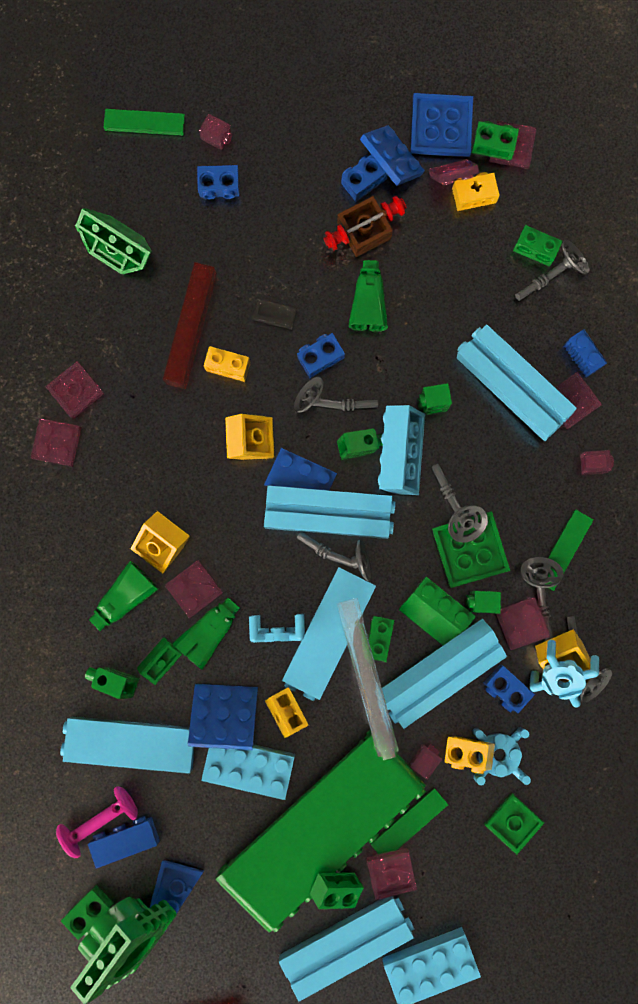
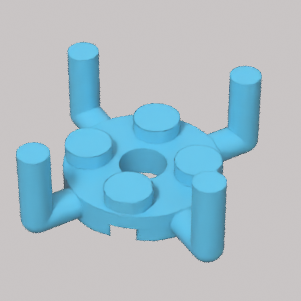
[249,614,305,643]
[529,640,599,708]
[472,727,531,785]

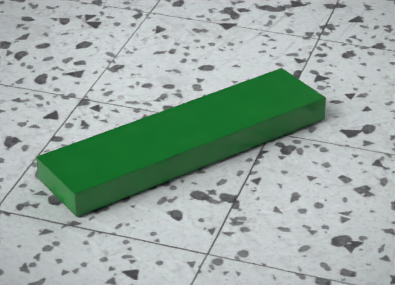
[104,109,185,136]
[542,509,594,591]
[370,788,448,861]

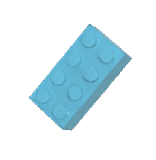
[378,405,425,495]
[201,744,295,800]
[382,927,481,1004]

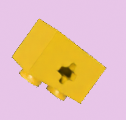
[452,172,500,211]
[265,687,309,738]

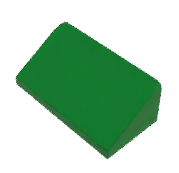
[137,637,182,685]

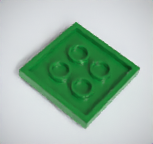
[432,511,510,588]

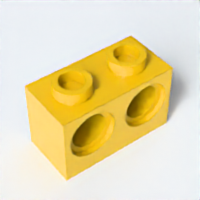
[204,346,251,382]
[445,736,495,774]

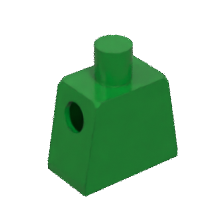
[337,428,383,460]
[85,667,140,699]

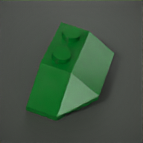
[75,208,152,274]

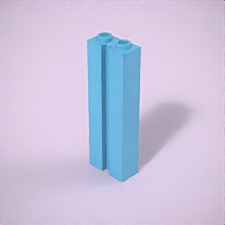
[457,324,577,441]
[264,486,395,539]
[282,567,376,701]
[378,619,507,729]
[60,716,194,773]
[278,893,414,1001]

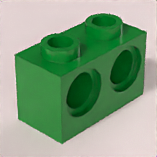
[472,121,519,161]
[513,225,562,267]
[417,383,452,415]
[465,591,501,614]
[364,616,394,662]
[310,872,364,909]
[61,884,114,940]

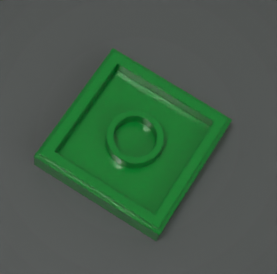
[484,793,545,855]

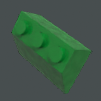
[398,577,476,645]

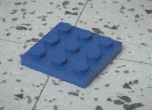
[410,93,473,157]
[188,684,258,750]

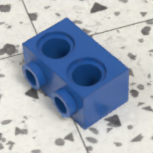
[341,154,388,202]
[197,165,240,199]
[297,333,345,378]
[484,665,535,713]

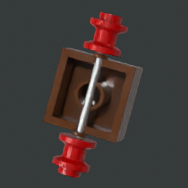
[324,196,407,257]

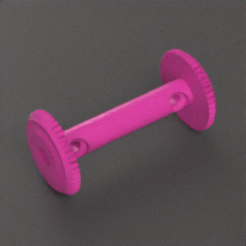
[56,786,138,858]

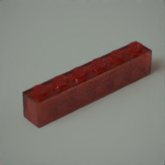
[163,262,217,389]

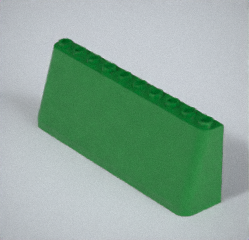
[215,727,426,933]

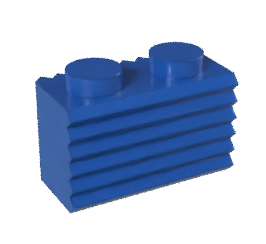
[563,329,607,378]

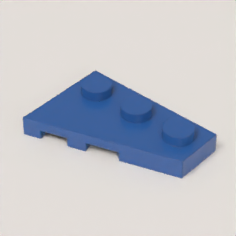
[264,448,337,491]
[149,860,204,913]

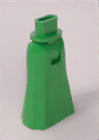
[348,260,388,332]
[89,561,159,631]
[172,598,240,670]

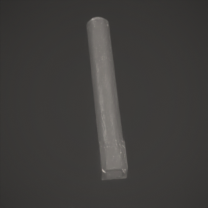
[337,598,399,760]

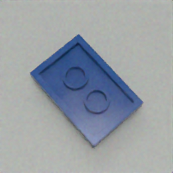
[360,125,425,186]

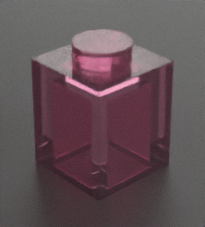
[199,114,232,150]
[580,450,614,475]
[409,744,442,780]

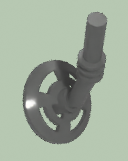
[515,239,590,301]
[294,377,378,412]
[431,463,488,543]
[297,531,371,581]
[521,557,563,641]
[566,616,612,702]

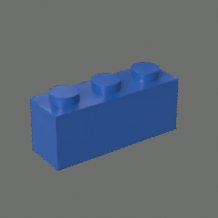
[88,816,160,869]

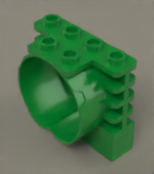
[70,897,177,1004]

